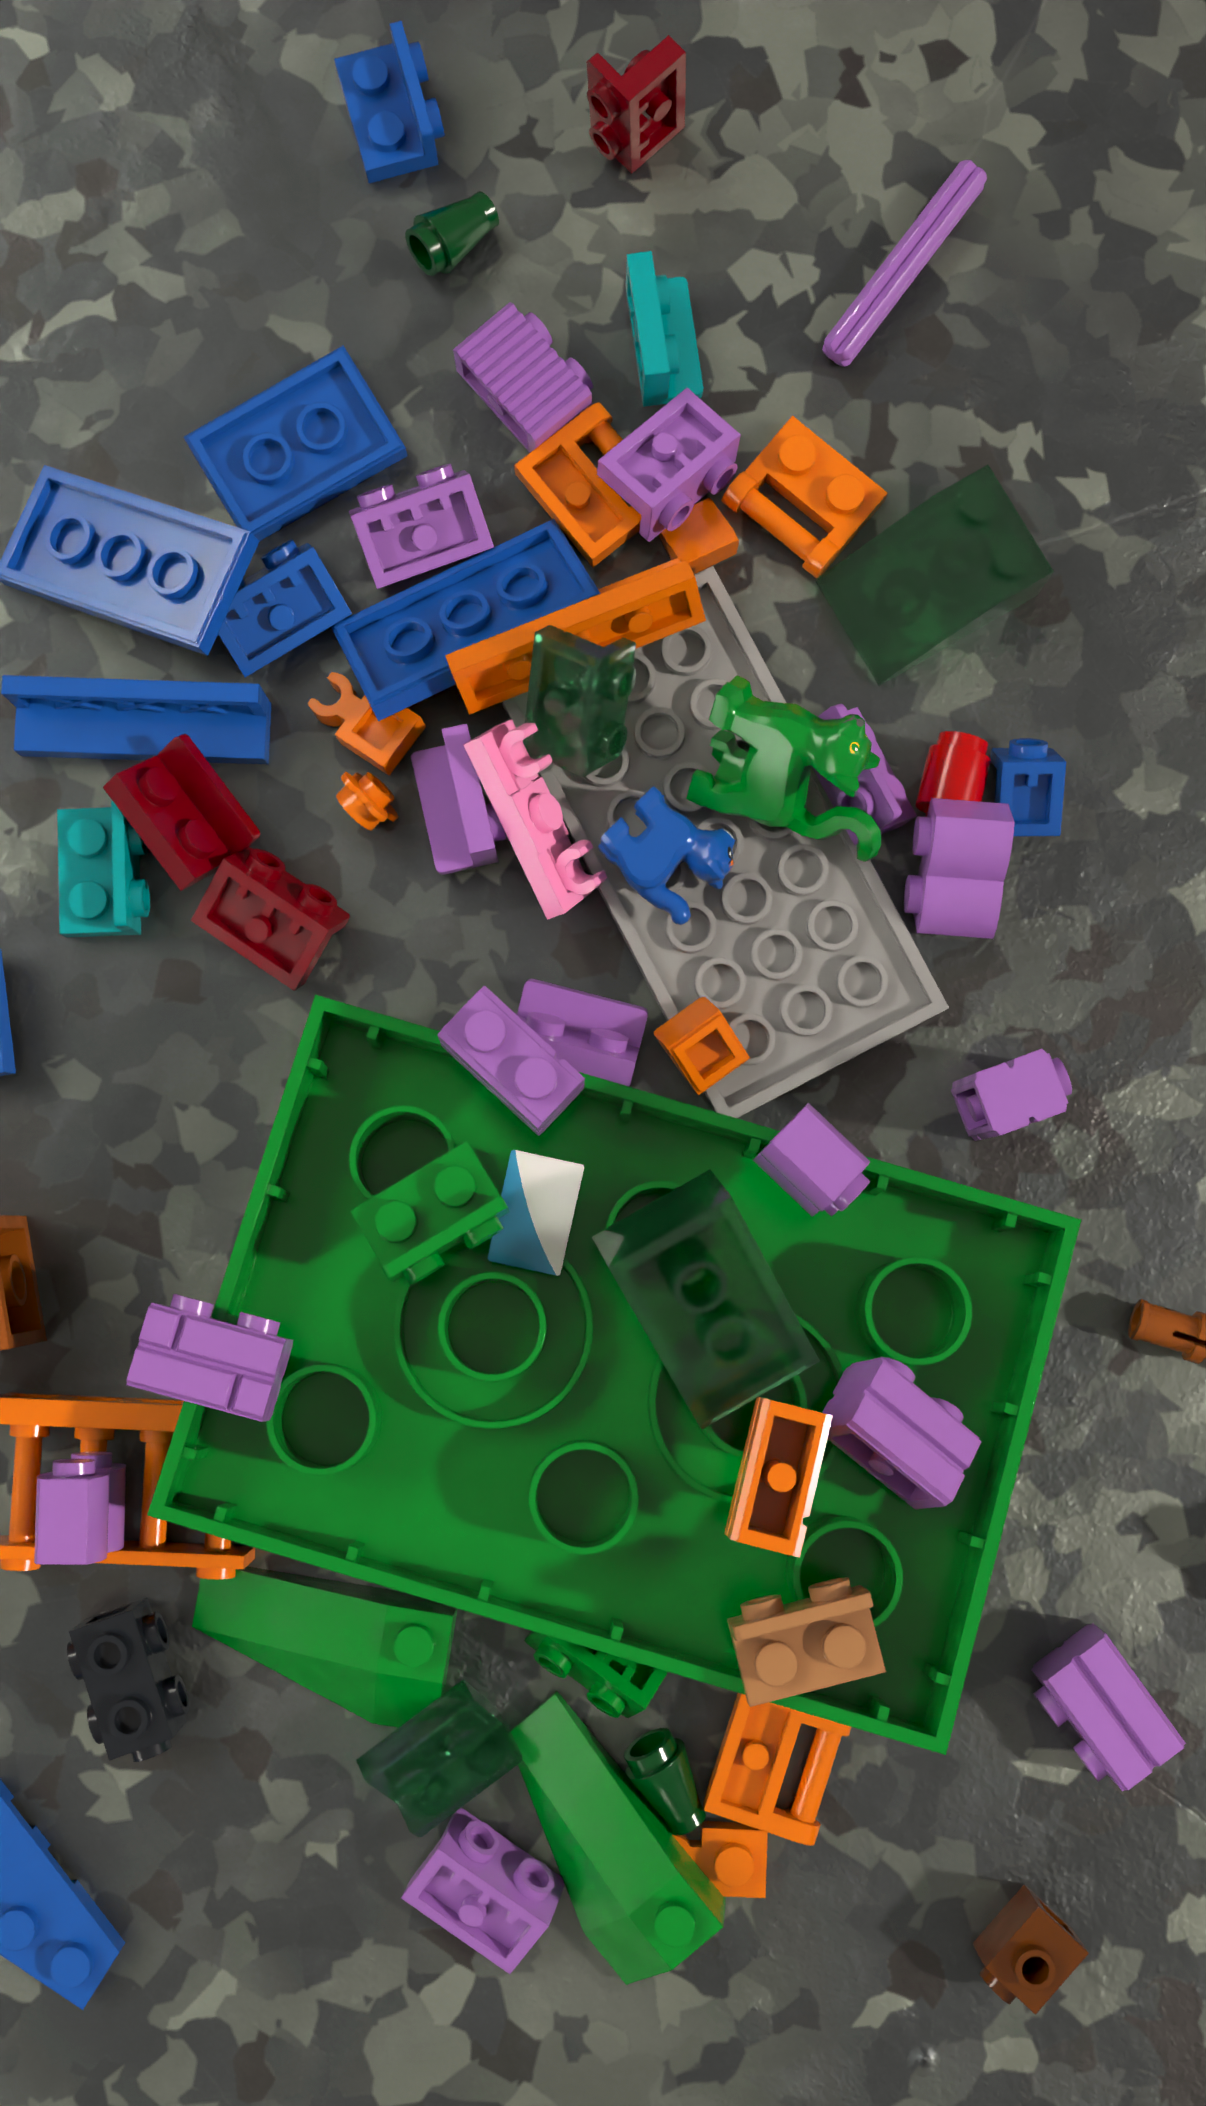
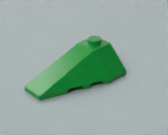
[192,1566,458,1734]
[506,1691,726,1985]

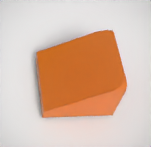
[659,497,739,574]
[654,997,750,1096]

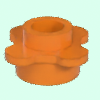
[336,772,399,831]

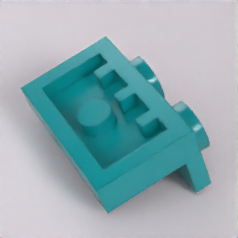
[626,251,704,407]
[57,801,150,938]

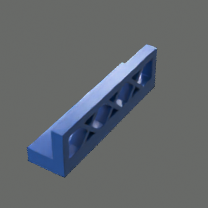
[1,675,272,765]

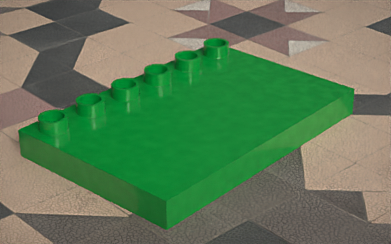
[147,995,1082,1755]

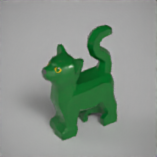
[686,675,882,862]

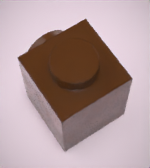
[973,1884,1089,2015]

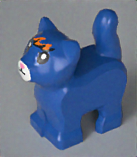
[598,786,735,925]

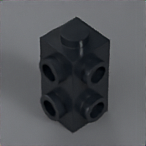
[67,1597,190,1762]

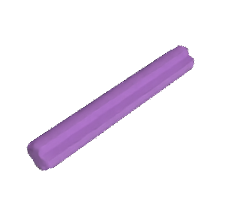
[822,160,987,367]

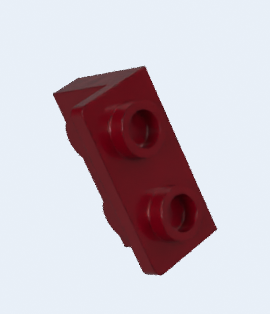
[586,35,686,174]
[103,734,260,891]
[190,847,350,991]

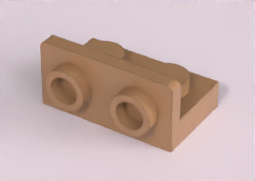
[727,1577,886,1707]

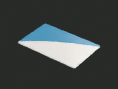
[488,1150,584,1276]

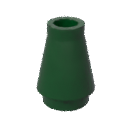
[405,191,499,276]
[624,1728,706,1835]

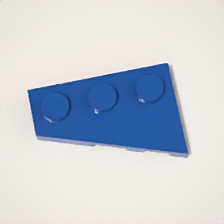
[0,1779,126,2010]

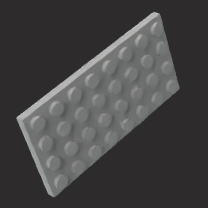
[501,566,949,1118]

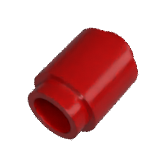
[915,731,991,817]

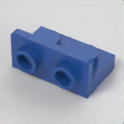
[334,21,445,183]
[218,539,352,677]

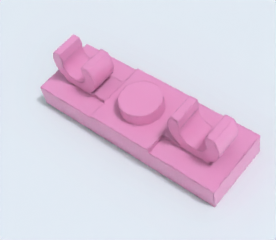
[463,719,607,920]

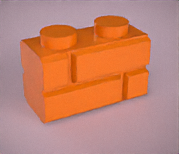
[724,1397,832,1558]

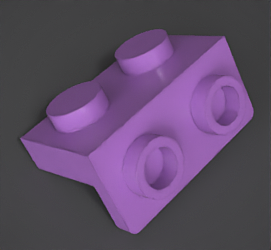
[411,723,506,875]

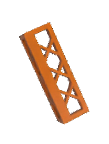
[445,557,706,715]

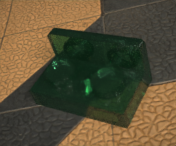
[523,625,636,778]
[356,1679,523,1838]

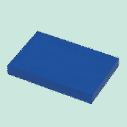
[184,345,408,541]

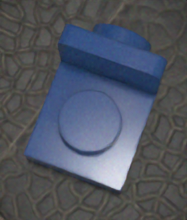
[990,738,1066,836]

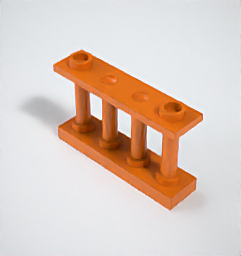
[0,1392,255,1580]

